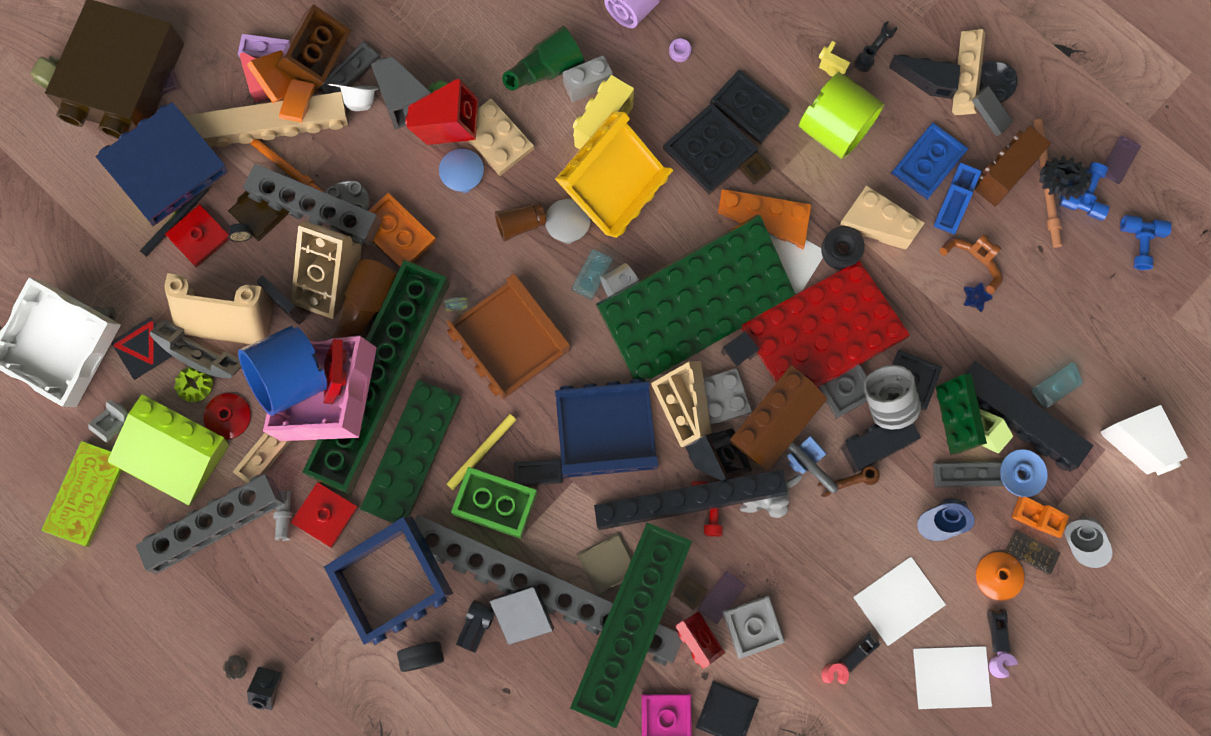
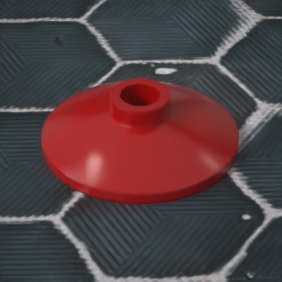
[203,393,251,440]

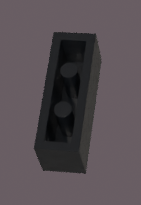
[841,423,921,473]

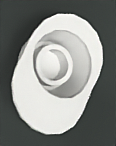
[329,84,380,111]

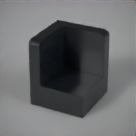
[721,331,760,366]

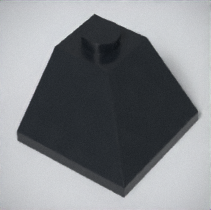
[686,428,753,481]

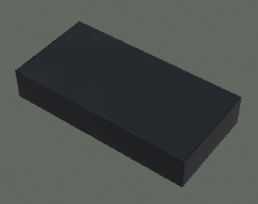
[514,459,563,486]

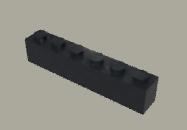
[962,361,1094,472]

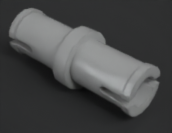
[273,490,293,541]

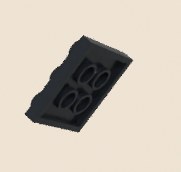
[663,103,758,195]

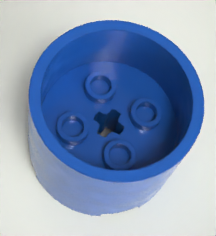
[238,325,327,416]

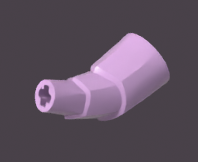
[604,0,660,28]

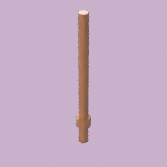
[1033,119,1062,248]

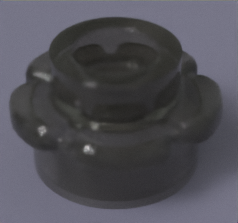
[223,655,247,680]

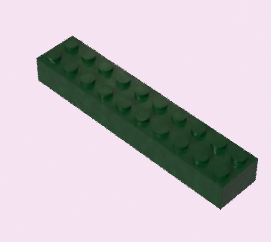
[302,260,450,495]

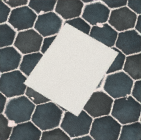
[769,234,823,294]
[853,557,946,646]
[913,646,992,709]

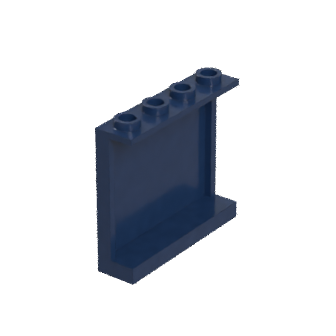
[95,102,228,226]
[555,379,658,478]

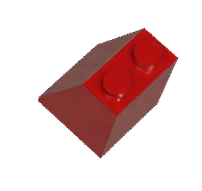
[405,79,479,145]

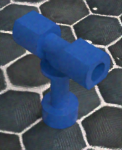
[1059,162,1110,221]
[1120,215,1171,270]

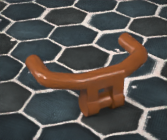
[939,234,1003,294]

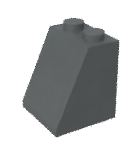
[371,57,431,130]

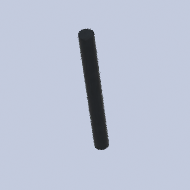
[140,188,209,257]

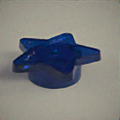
[963,283,992,312]

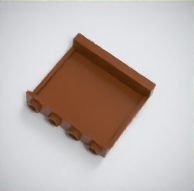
[446,273,570,399]

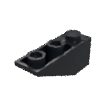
[889,54,960,99]

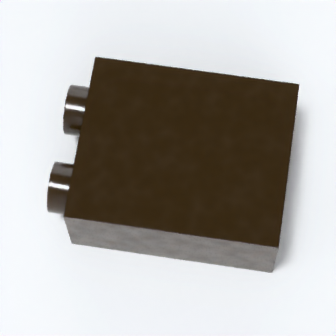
[45,0,184,139]

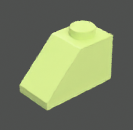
[979,409,1013,453]

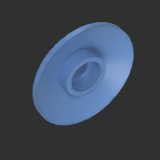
[1000,450,1048,497]

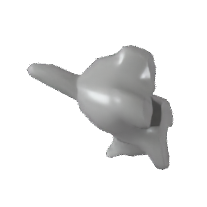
[740,474,802,518]

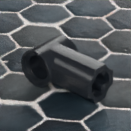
[456,600,495,653]

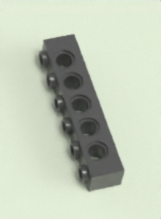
[243,164,382,246]
[135,474,285,574]

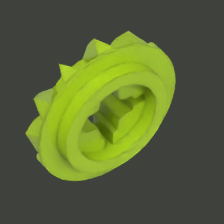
[174,367,213,403]

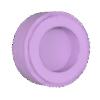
[669,38,691,62]

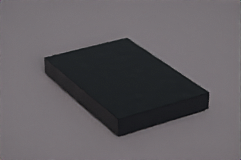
[710,70,790,144]

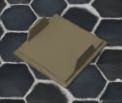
[577,533,632,597]

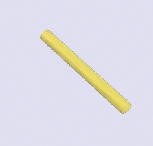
[446,414,516,490]

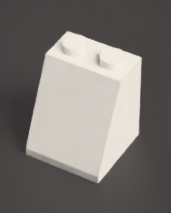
[1101,405,1188,475]

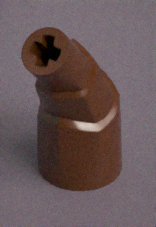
[331,259,396,339]

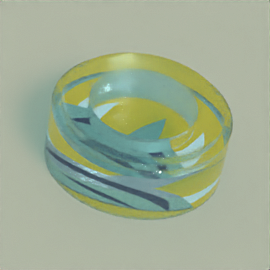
[444,297,468,311]

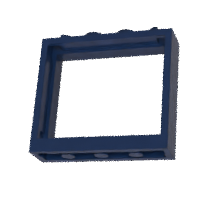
[324,517,454,646]

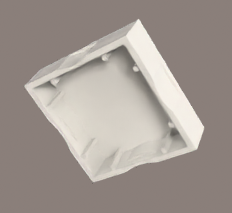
[0,278,121,407]

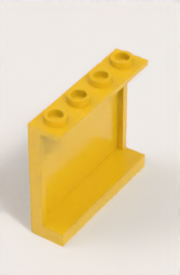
[555,111,673,238]

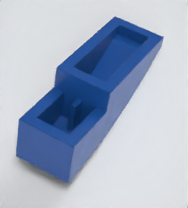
[933,163,982,235]

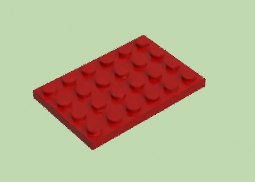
[741,261,910,388]

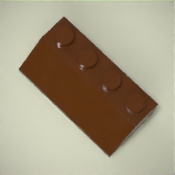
[730,365,828,472]

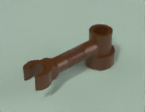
[817,466,880,497]

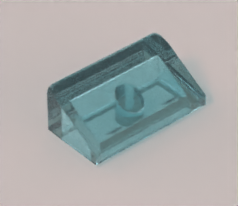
[1032,362,1083,409]

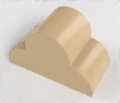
[291,221,362,319]

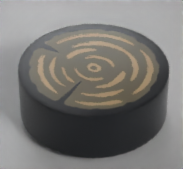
[228,223,252,242]

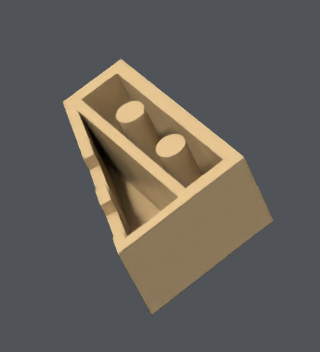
[839,186,924,250]
[651,361,712,447]

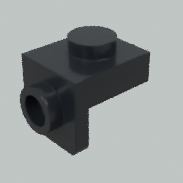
[247,667,282,710]

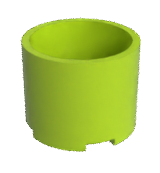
[799,72,885,160]

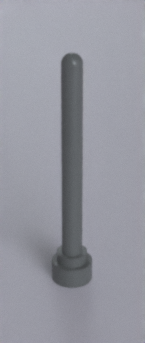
[787,441,838,493]

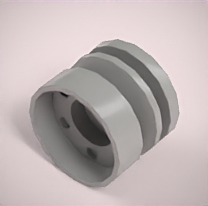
[864,365,921,430]

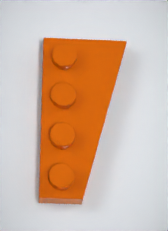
[718,189,811,249]

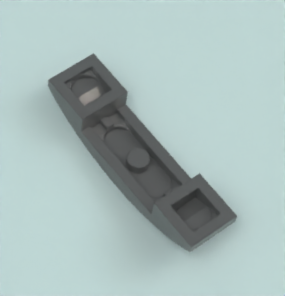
[150,319,241,378]

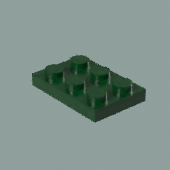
[936,374,987,455]

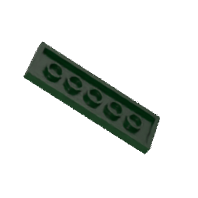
[360,379,461,523]

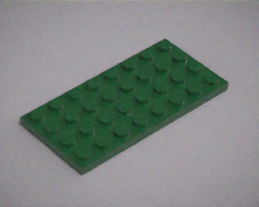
[595,215,796,382]

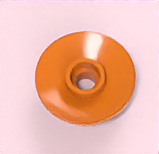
[976,552,1024,601]

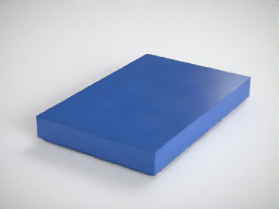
[891,122,969,200]

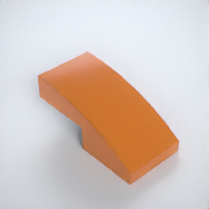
[279,79,315,123]
[1011,496,1069,538]

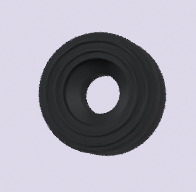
[821,226,865,270]
[397,641,444,672]

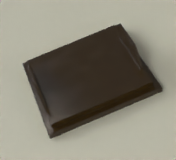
[228,189,289,242]

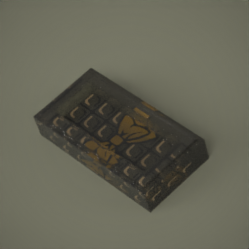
[1005,530,1061,575]

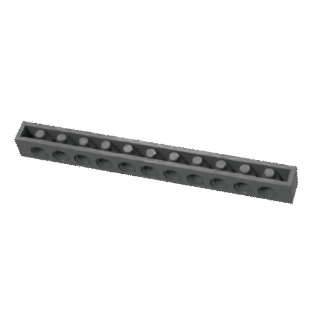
[405,514,682,666]

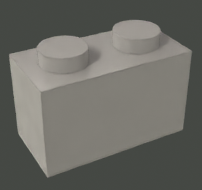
[563,55,613,102]

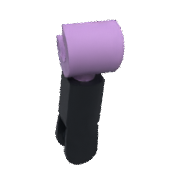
[987,609,1018,678]

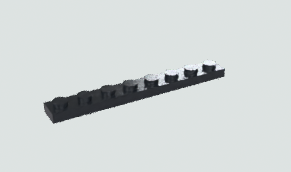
[594,469,788,530]

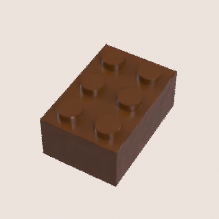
[276,4,352,90]
[975,126,1051,207]

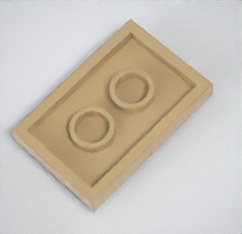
[469,98,534,176]

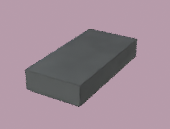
[971,86,1013,136]

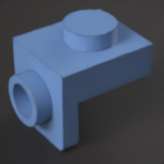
[787,436,828,474]

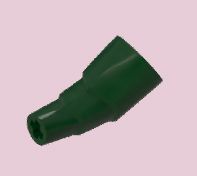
[502,25,585,91]

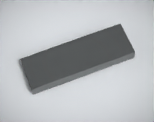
[318,41,380,94]
[932,462,1004,488]

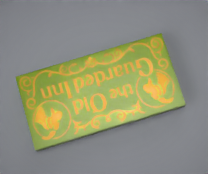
[41,441,122,547]

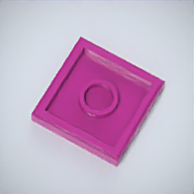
[641,694,692,736]

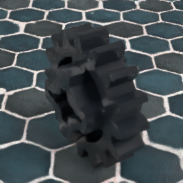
[1039,156,1092,200]

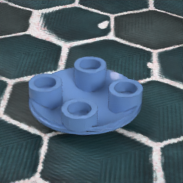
[439,149,484,193]

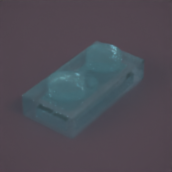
[572,249,613,300]

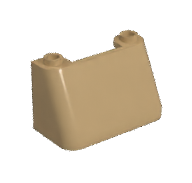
[165,273,274,345]

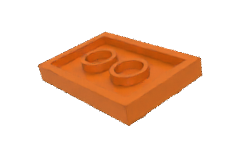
[355,193,437,268]

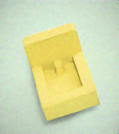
[819,41,850,77]

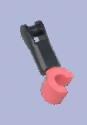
[821,631,881,684]

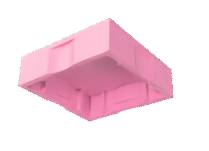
[263,336,376,441]

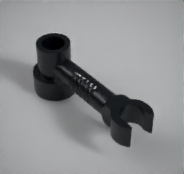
[855,21,897,72]

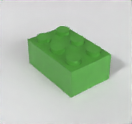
[451,467,538,539]

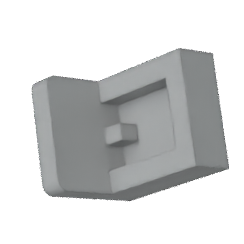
[88,400,128,443]

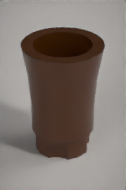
[495,203,546,242]

